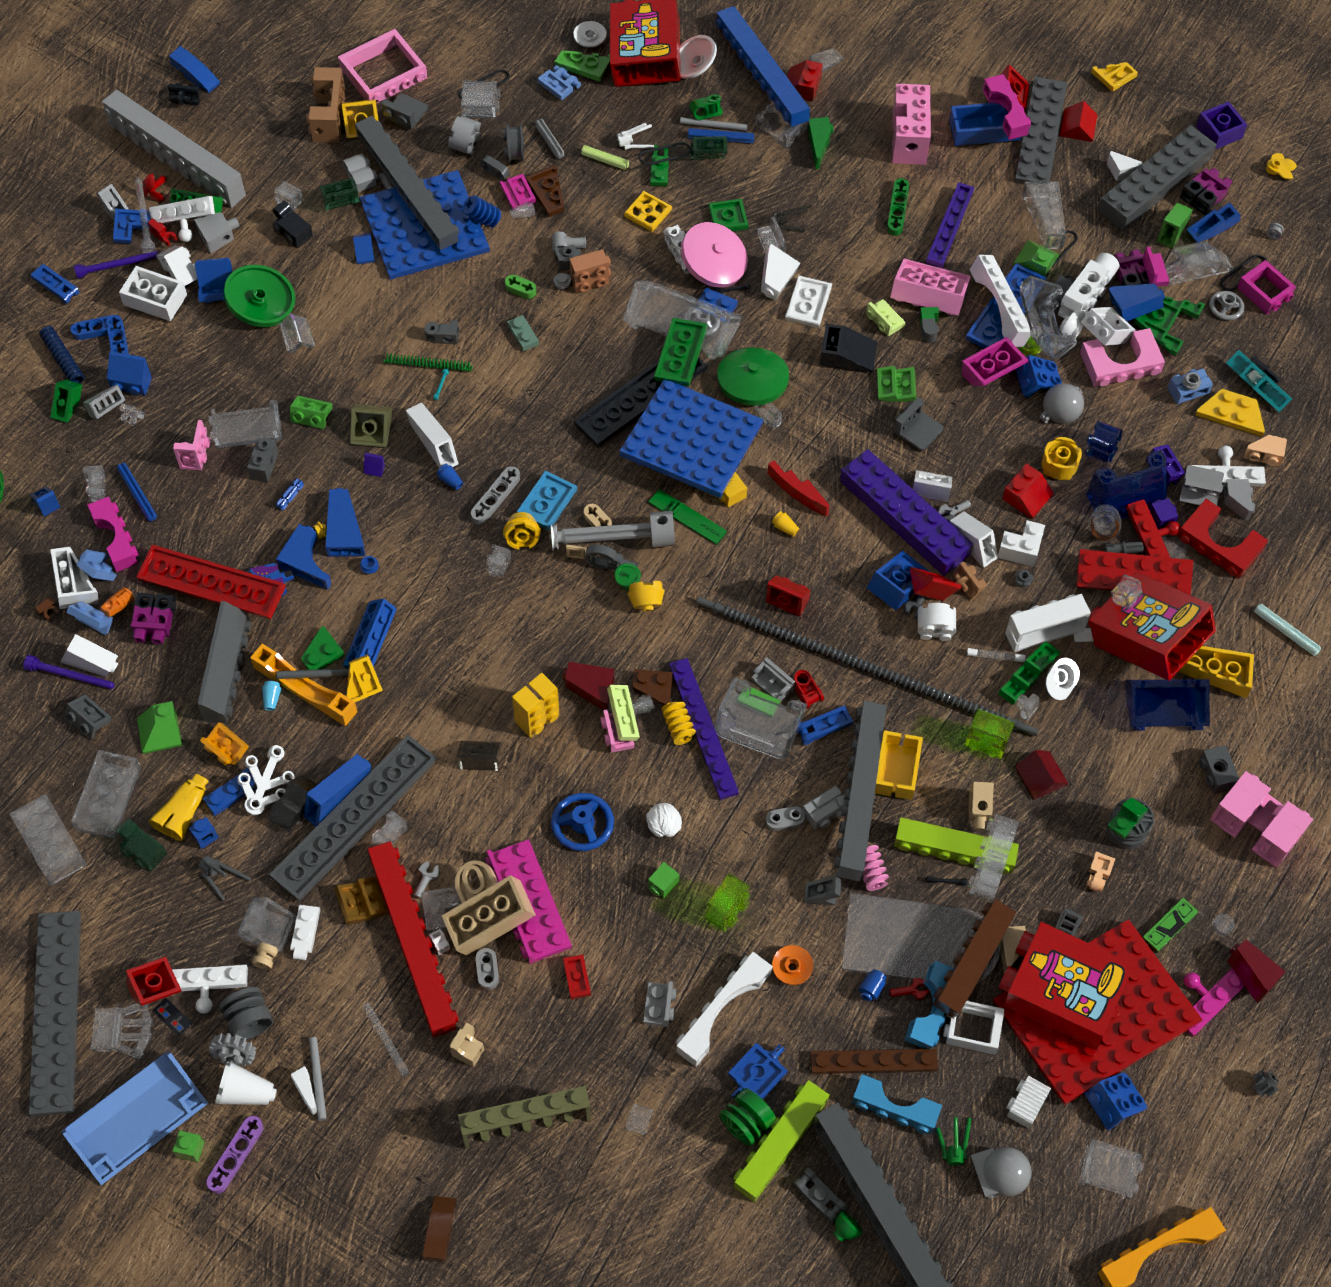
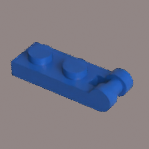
[30,264,79,304]
[795,705,853,745]
[203,768,257,816]

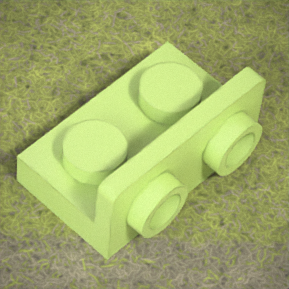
[866,299,905,337]

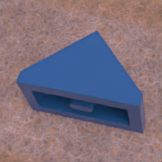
[353,233,375,264]
[30,486,61,516]

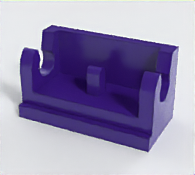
[1146,444,1186,488]

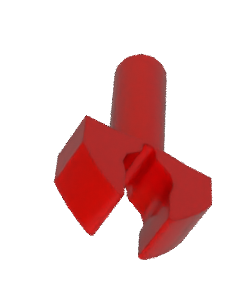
[889,978,929,1001]

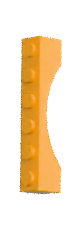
[250,643,357,727]
[1098,1207,1226,1287]

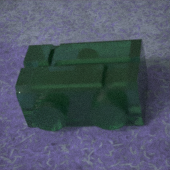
[690,136,727,159]
[320,178,359,210]

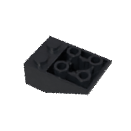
[820,323,877,372]

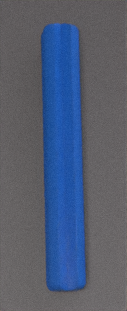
[688,128,754,143]
[117,463,157,522]

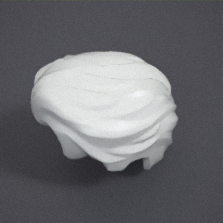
[646,803,682,837]

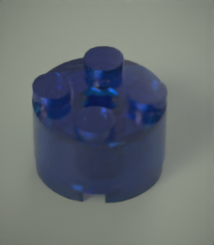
[1085,421,1123,463]

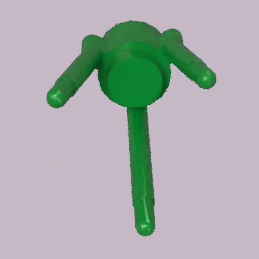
[936,1117,971,1165]

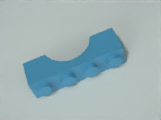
[904,961,953,1049]
[852,1074,942,1134]

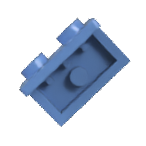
[66,601,113,635]

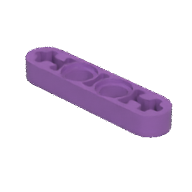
[207,1116,263,1194]

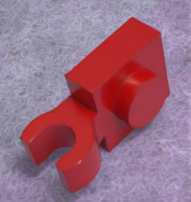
[148,218,177,246]

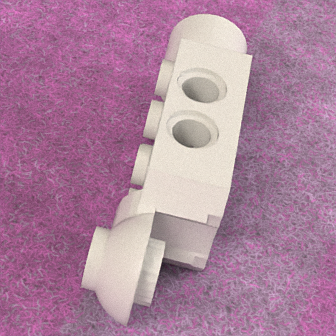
[1058,253,1120,339]

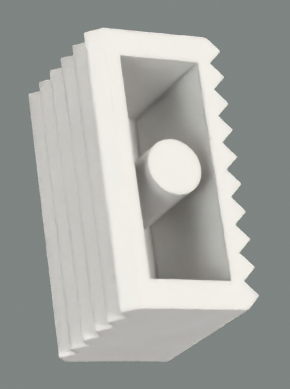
[1006,1076,1051,1129]

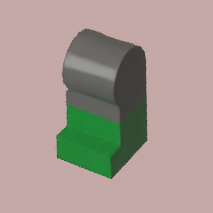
[919,307,939,343]

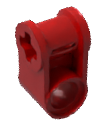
[793,670,824,709]

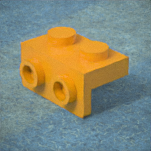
[200,722,249,765]

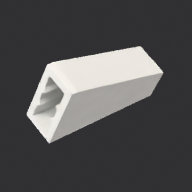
[406,402,458,468]

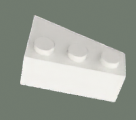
[50,547,99,609]

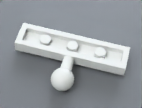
[149,196,215,242]
[1192,446,1266,487]
[172,965,248,1014]

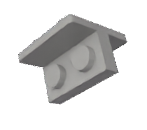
[1179,465,1224,505]

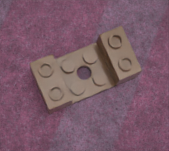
[306,67,345,143]

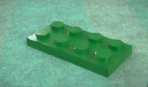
[654,318,708,386]

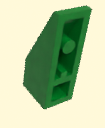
[807,117,833,169]

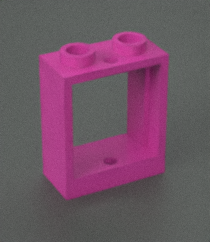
[1237,260,1296,314]

